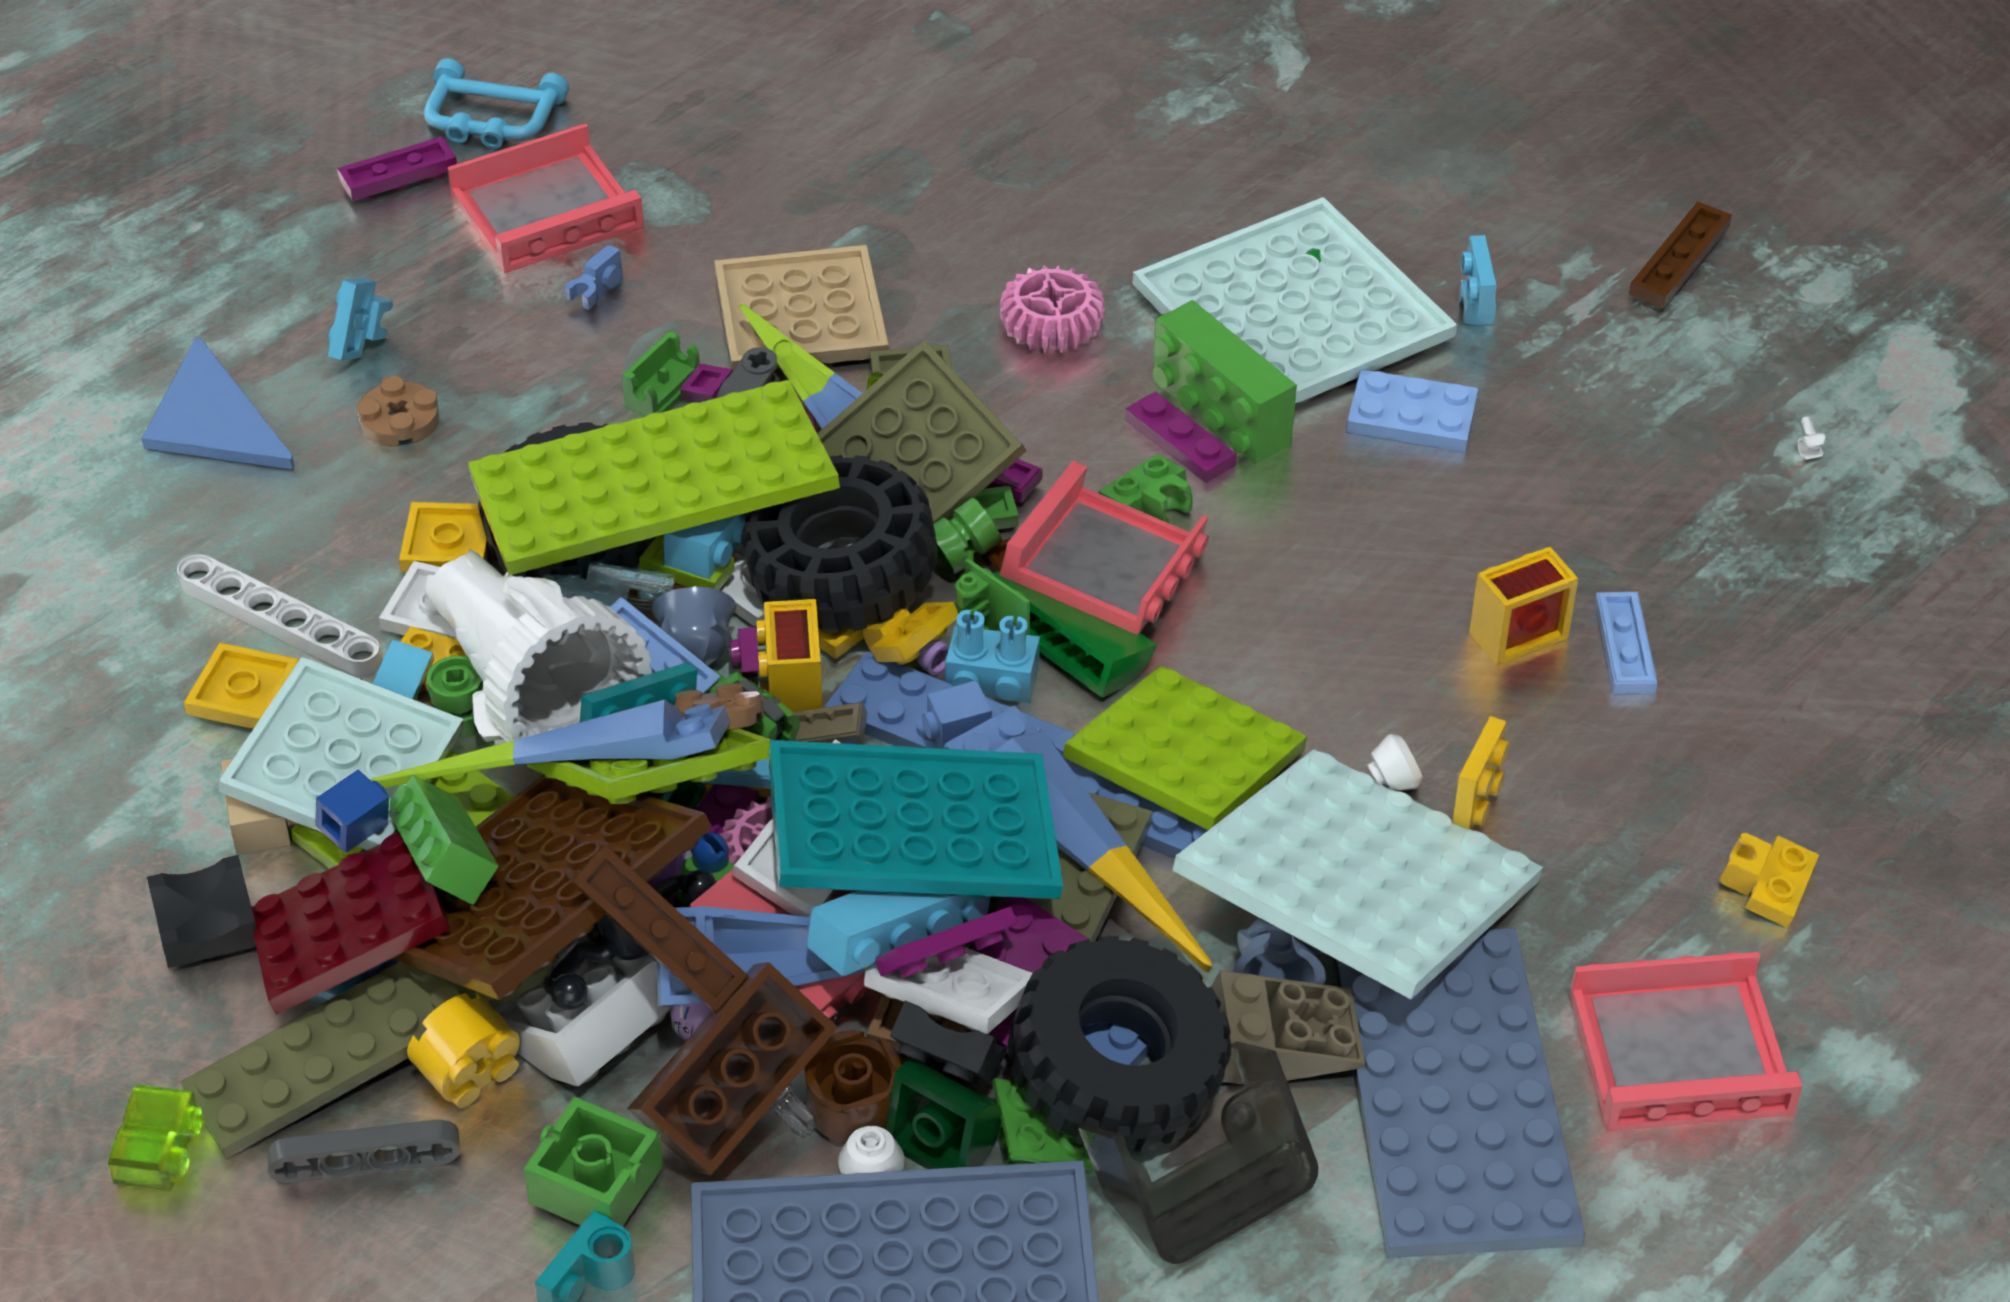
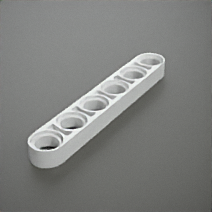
[177,554,382,677]

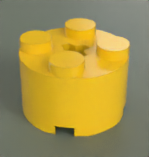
[407,993,520,1109]

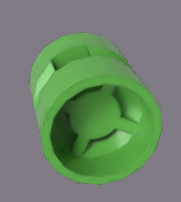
[934,497,1003,575]
[426,656,483,738]

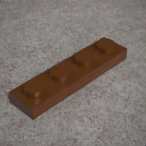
[1629,201,1732,309]
[570,845,748,1012]

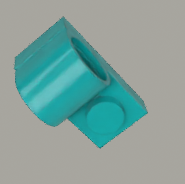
[535,1210,635,1302]

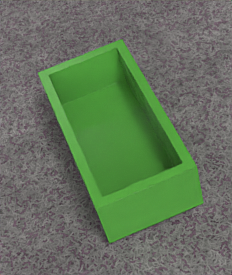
[1152,300,1297,464]

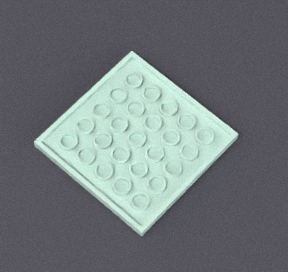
[1132,197,1457,404]
[1172,749,1544,999]

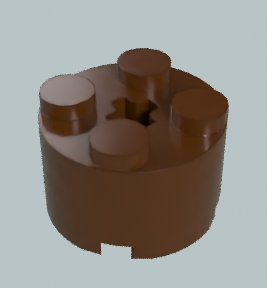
[804,1030,901,1147]

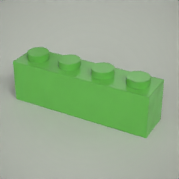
[389,774,498,905]

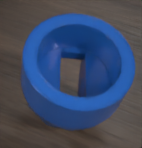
[692,832,729,873]

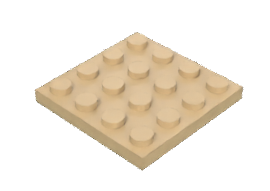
[714,245,889,370]

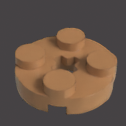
[357,376,439,447]
[674,683,764,730]

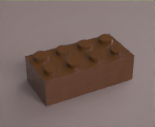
[627,962,838,1175]

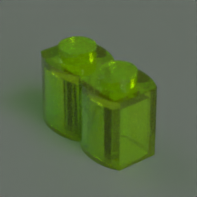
[108,1084,203,1191]

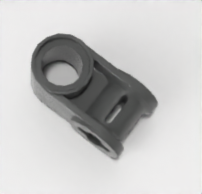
[717,347,779,398]

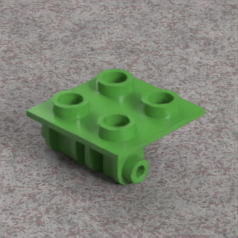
[955,558,1030,635]
[992,1078,1097,1171]

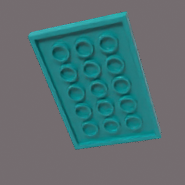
[768,740,1063,899]

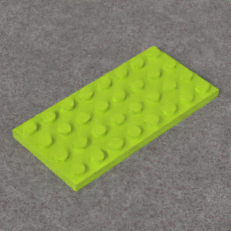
[467,380,840,576]

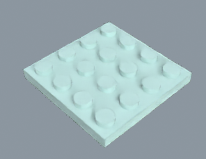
[219,657,463,850]

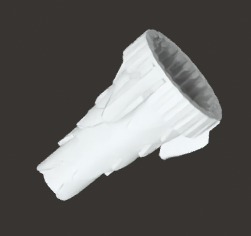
[425,549,652,745]

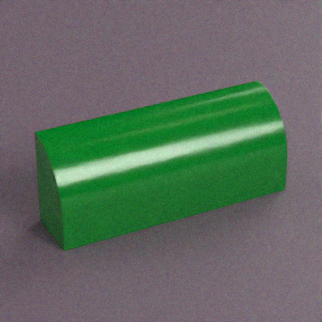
[993,571,1157,697]

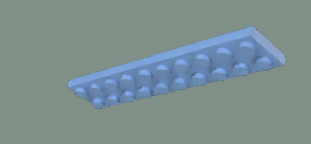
[824,651,1208,859]

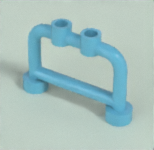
[423,58,569,149]

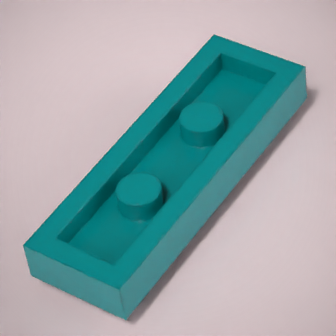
[580,662,698,722]

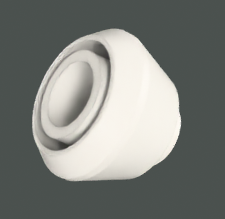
[1367,734,1423,791]
[838,1126,905,1174]

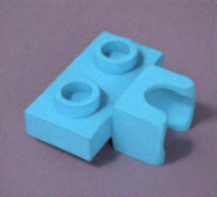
[1459,235,1497,325]
[328,278,393,361]

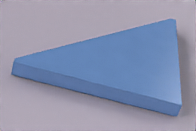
[142,337,294,469]

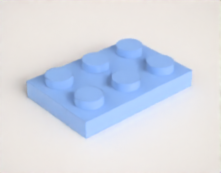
[1346,370,1479,452]

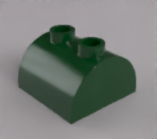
[885,1060,1002,1169]

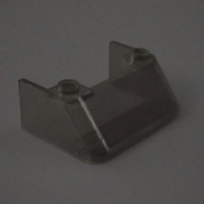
[1078,1041,1318,1264]

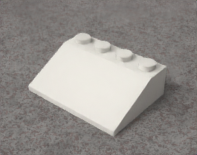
[495,935,672,1086]

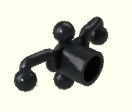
[543,870,717,1010]

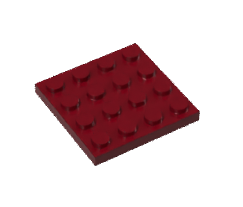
[252,832,450,1015]

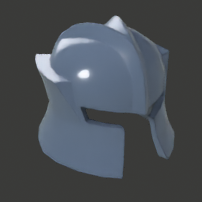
[651,587,736,666]
[1233,918,1326,985]

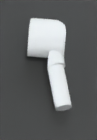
[1798,417,1826,460]

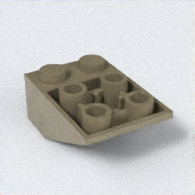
[1211,970,1365,1086]

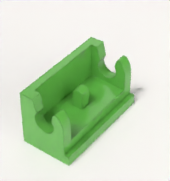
[622,331,700,417]

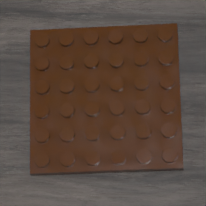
[392,774,712,1000]

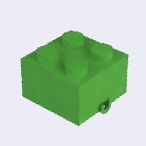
[523,1096,663,1226]

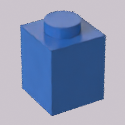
[315,769,389,853]

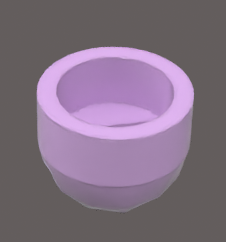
[916,639,949,676]

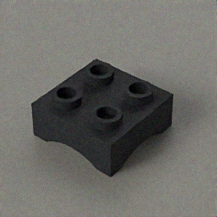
[147,855,257,968]
[890,1000,1007,1087]

